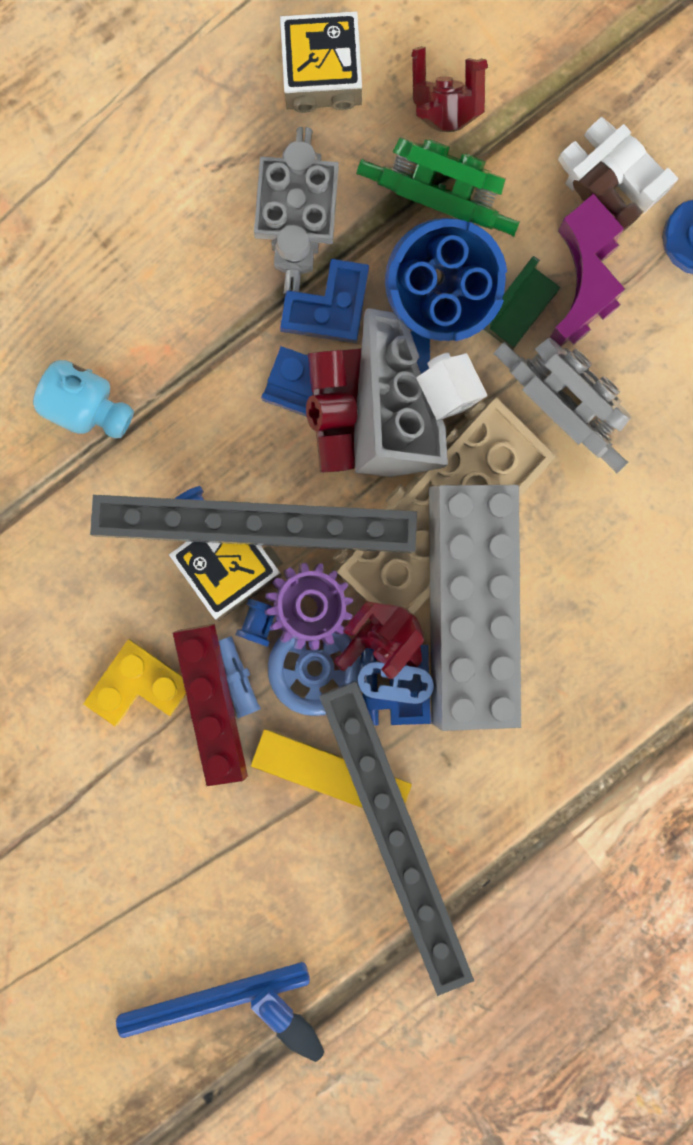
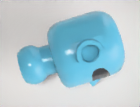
[33,360,134,438]

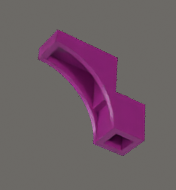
[550,194,625,347]

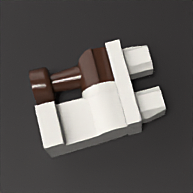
[558,117,679,233]

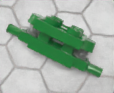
[356,137,520,237]

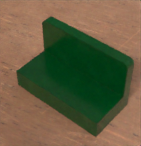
[483,256,561,350]

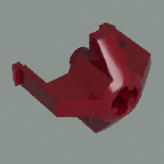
[411,46,488,132]
[334,602,424,679]

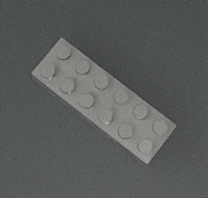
[429,485,521,731]

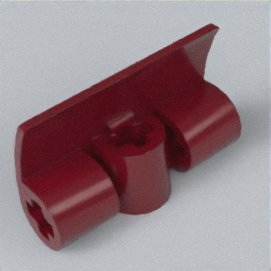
[306,348,362,473]

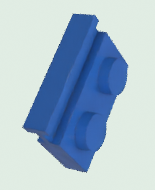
[261,346,312,417]

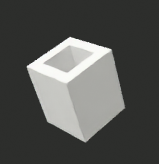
[416,353,488,420]

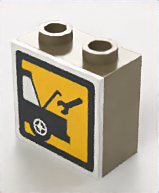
[280,12,362,113]
[169,542,283,621]

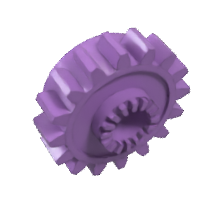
[265,563,353,650]

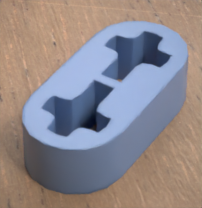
[358,662,434,704]

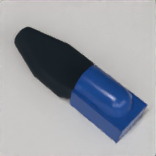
[251,986,324,1062]

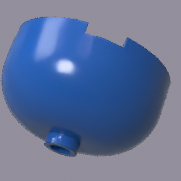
[385,218,507,341]

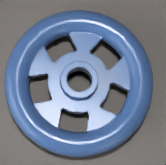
[268,633,361,716]

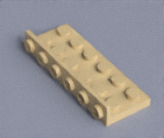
[331,397,557,614]

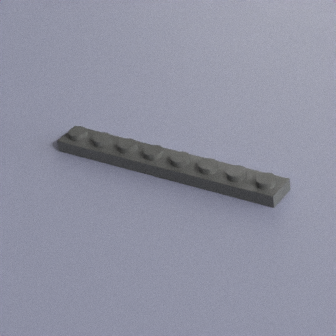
[90,494,417,553]
[319,681,474,996]

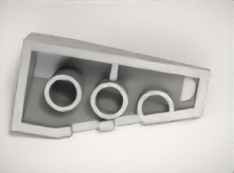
[354,308,448,477]

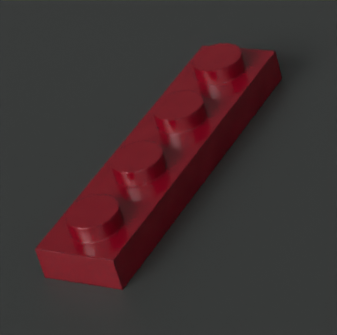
[173,623,248,786]

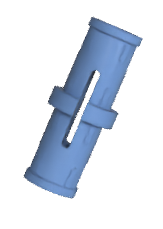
[219,636,261,718]

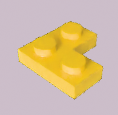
[83,639,186,727]

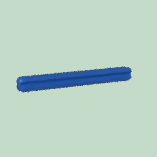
[116,962,310,1038]

